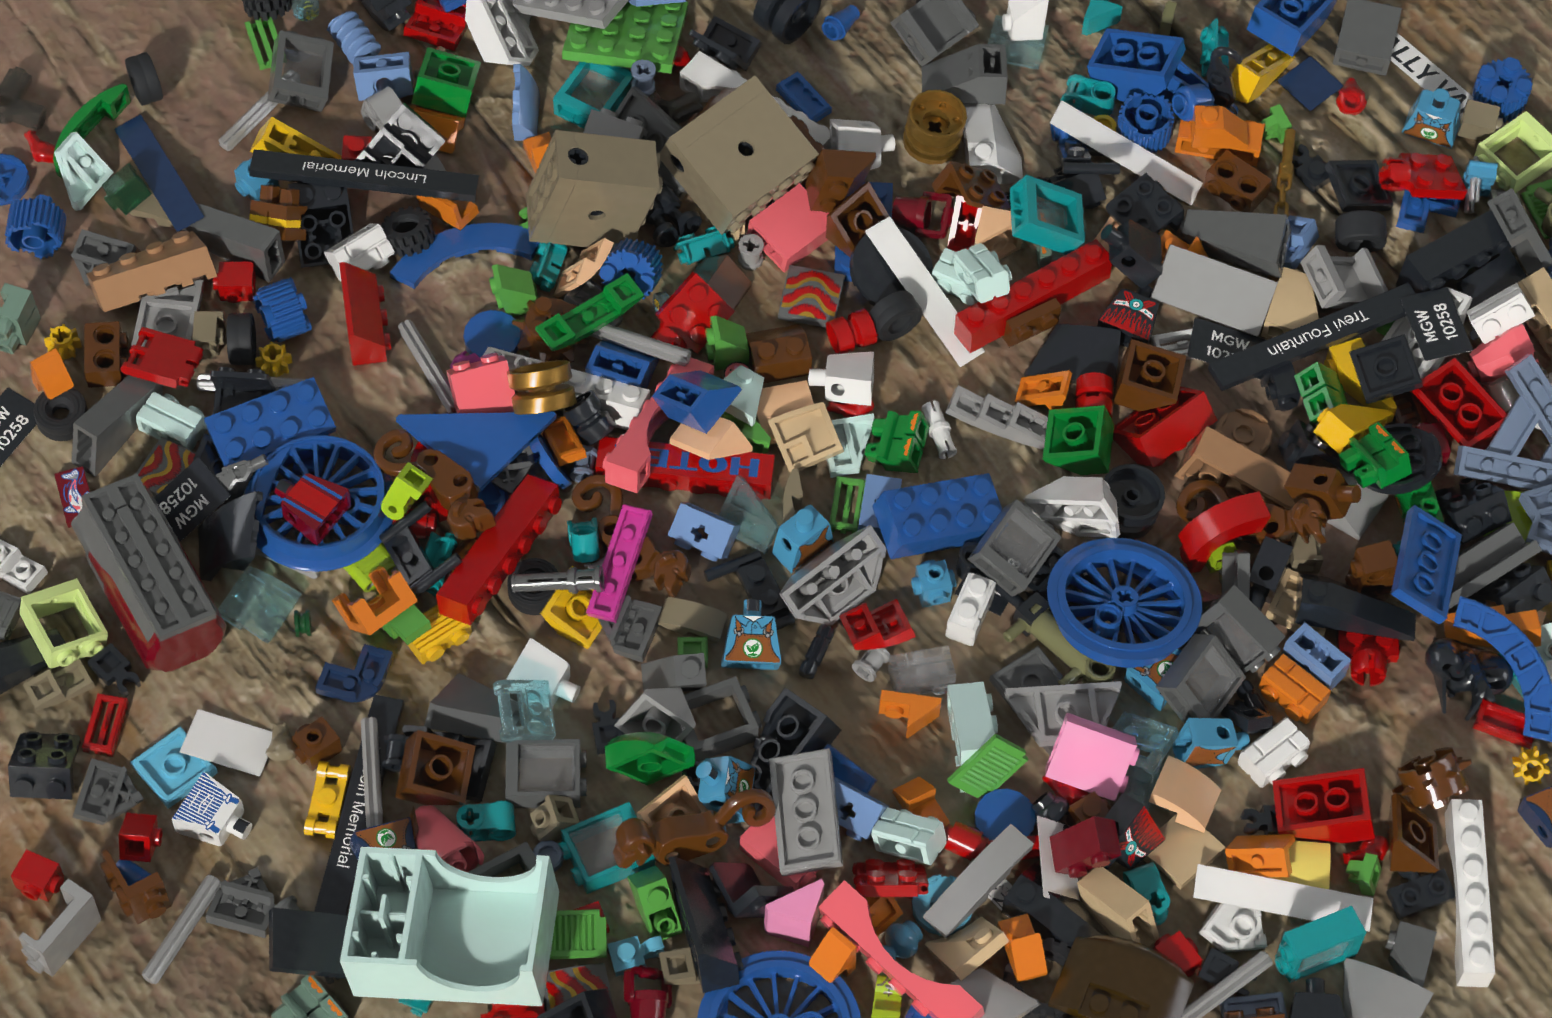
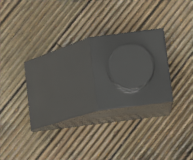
[1385,921,1437,987]

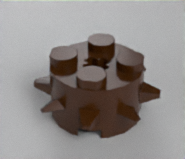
[512,297,589,363]
[1392,747,1472,810]

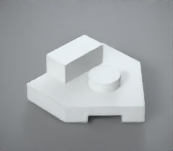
[1198,902,1268,953]

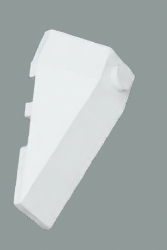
[1002,0,1049,41]
[963,103,1023,184]

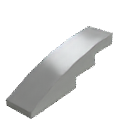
[945,385,1048,450]
[923,824,1034,938]

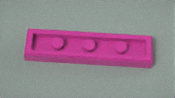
[586,504,653,623]

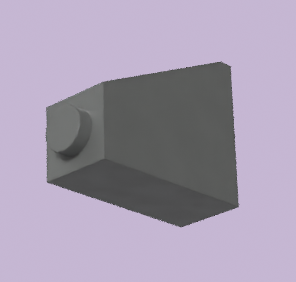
[641,653,707,692]
[424,673,522,742]

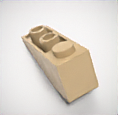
[1518,267,1552,360]

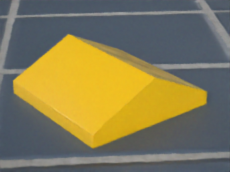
[540,566,602,649]

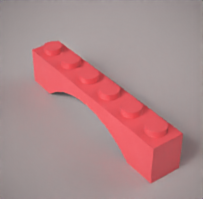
[603,358,714,493]
[818,880,985,1018]

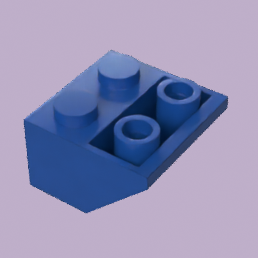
[585,340,660,389]
[652,370,742,434]

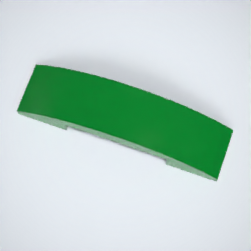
[53,83,131,178]
[535,273,644,351]

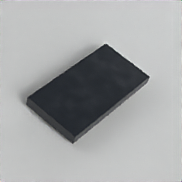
[269,907,348,979]

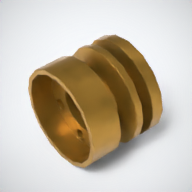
[903,90,967,165]

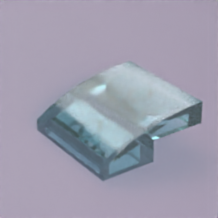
[988,15,1049,70]
[218,566,302,644]

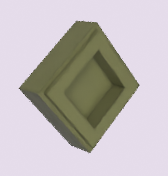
[1158,1,1177,36]

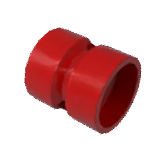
[826,308,877,354]
[1075,372,1114,418]

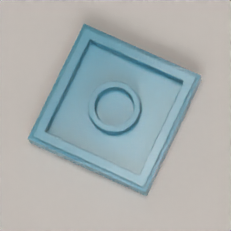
[131,726,218,809]

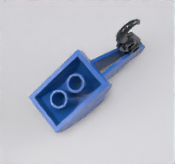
[1087,28,1242,116]

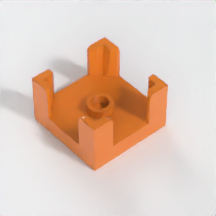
[332,566,418,635]

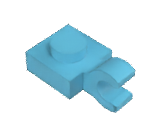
[607,936,665,977]

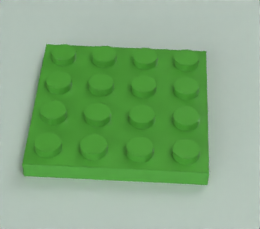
[562,2,688,74]

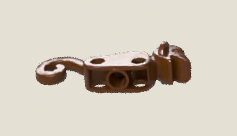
[373,429,496,540]
[572,474,692,598]
[1176,479,1328,546]
[613,789,776,869]

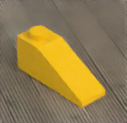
[1232,44,1296,104]
[250,117,341,159]
[1324,337,1397,423]
[1313,404,1393,454]

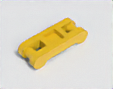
[304,761,351,839]

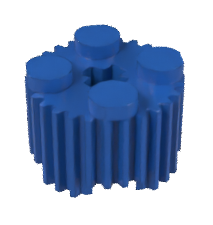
[1472,57,1533,123]
[1116,92,1174,153]
[5,195,67,259]
[599,238,663,300]
[253,277,312,343]

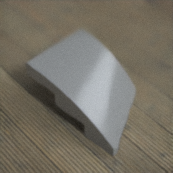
[1343,958,1434,1018]
[931,968,1041,1018]

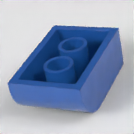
[1246,0,1337,57]

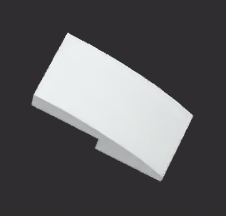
[0,539,48,594]

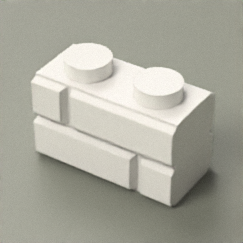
[324,223,395,281]
[1466,283,1535,345]
[945,573,996,646]
[1238,717,1310,788]

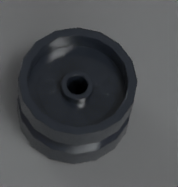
[753,0,821,44]
[1104,464,1165,540]

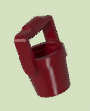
[892,191,954,239]
[624,965,672,1018]

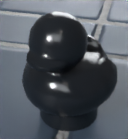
[1031,791,1069,830]

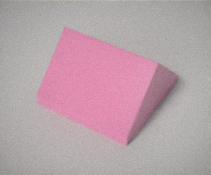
[764,879,824,947]

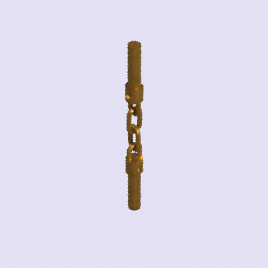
[1268,129,1296,282]

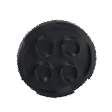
[849,227,933,306]
[1354,423,1442,495]

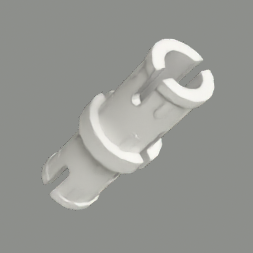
[922,401,957,459]

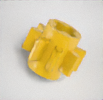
[44,324,82,361]
[255,342,292,377]
[1512,746,1550,785]

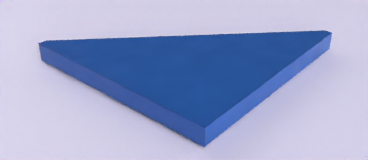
[396,412,557,493]

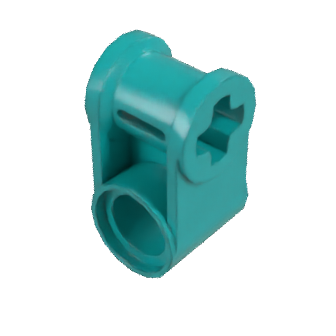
[1060,74,1116,116]
[567,518,600,563]
[456,801,516,842]
[1123,862,1170,926]

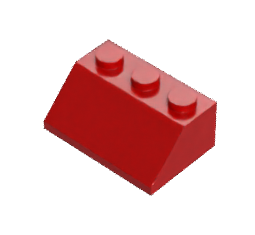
[339,262,391,366]
[1411,358,1508,450]
[1113,386,1218,467]

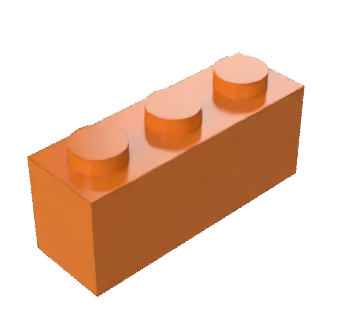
[1175,119,1265,167]

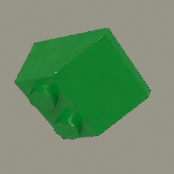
[412,47,481,118]
[1043,405,1115,475]

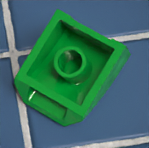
[605,732,695,786]

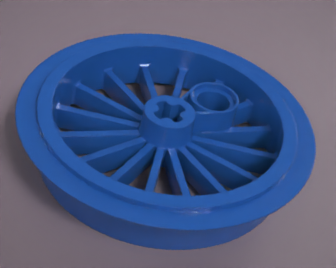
[244,435,393,572]
[1047,538,1202,668]
[697,951,861,1018]

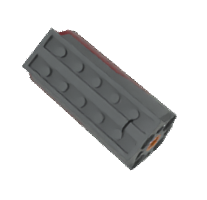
[71,474,227,672]

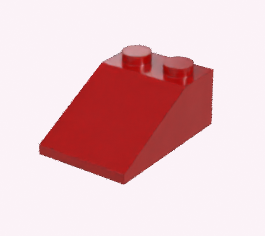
[1272,768,1375,843]

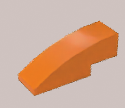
[1444,605,1541,647]

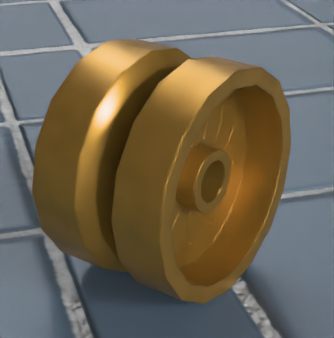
[507,360,577,415]

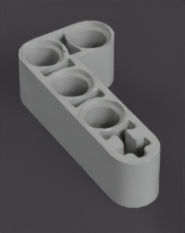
[361,86,446,171]

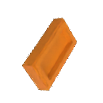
[541,416,587,467]

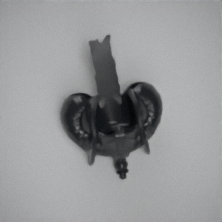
[1425,637,1514,721]

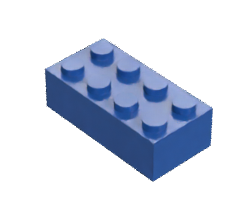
[872,473,1008,559]

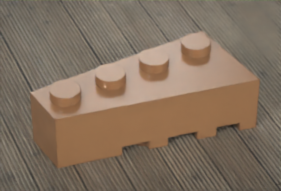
[86,231,218,312]
[1174,426,1295,510]

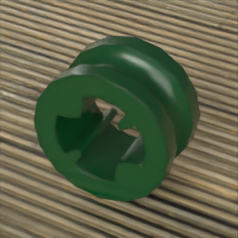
[294,609,312,637]

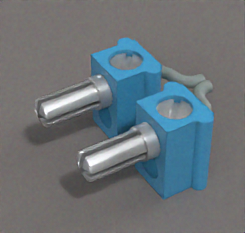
[1462,156,1498,214]

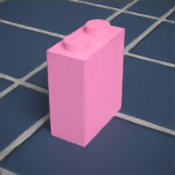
[1045,713,1140,801]

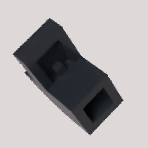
[360,0,412,31]

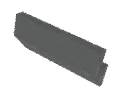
[1449,522,1542,609]

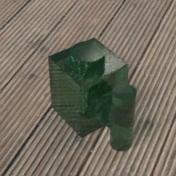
[102,163,152,215]

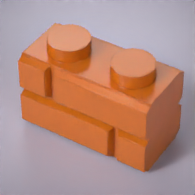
[1258,654,1332,725]

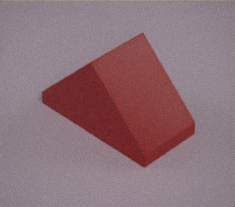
[947,194,982,252]

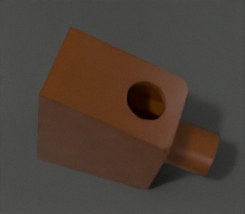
[1284,463,1361,520]

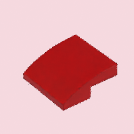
[404,0,468,51]
[839,599,916,650]

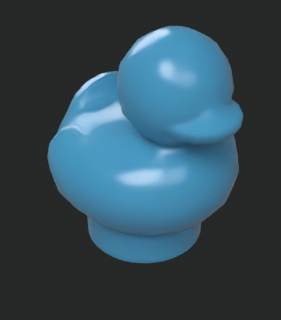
[882,920,923,960]

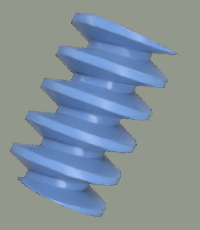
[327,11,381,67]

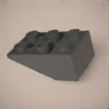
[921,44,1007,105]

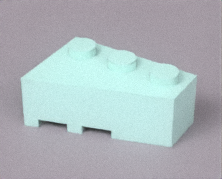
[947,682,998,793]

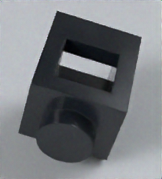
[1260,363,1301,411]

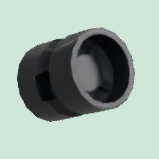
[562,390,617,446]

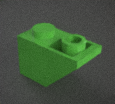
[489,264,538,317]
[705,316,749,371]
[627,865,683,941]

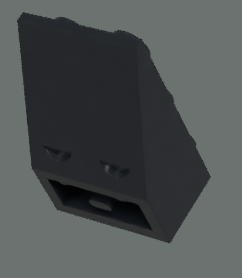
[288,182,354,268]

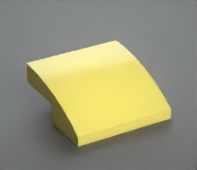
[1267,840,1331,889]

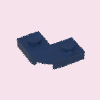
[315,644,394,702]

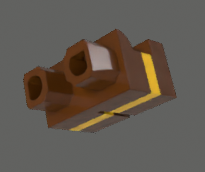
[249,185,308,241]

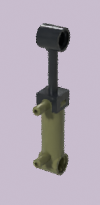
[956,542,1116,685]

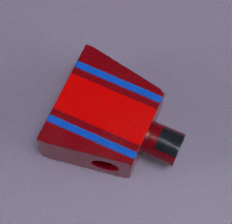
[275,473,351,546]

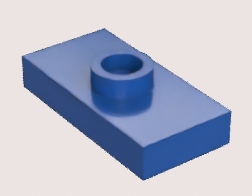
[776,71,832,123]
[824,744,877,794]

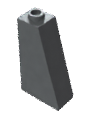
[183,203,285,283]
[1180,209,1292,278]
[72,375,163,477]

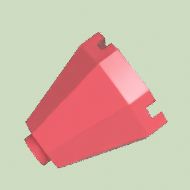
[1467,324,1540,383]

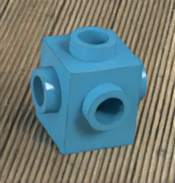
[234,158,279,200]
[911,560,956,608]

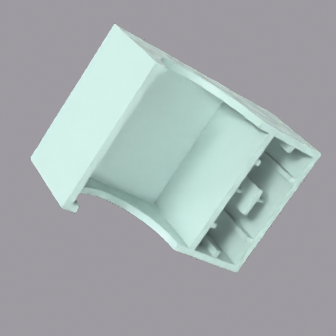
[340,847,559,1006]

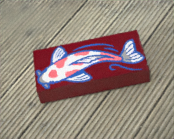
[54,466,90,528]

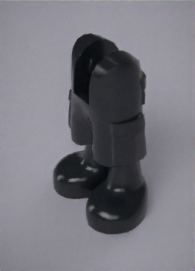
[646,182,702,247]

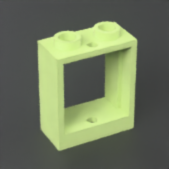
[1474,111,1552,193]
[20,578,108,669]

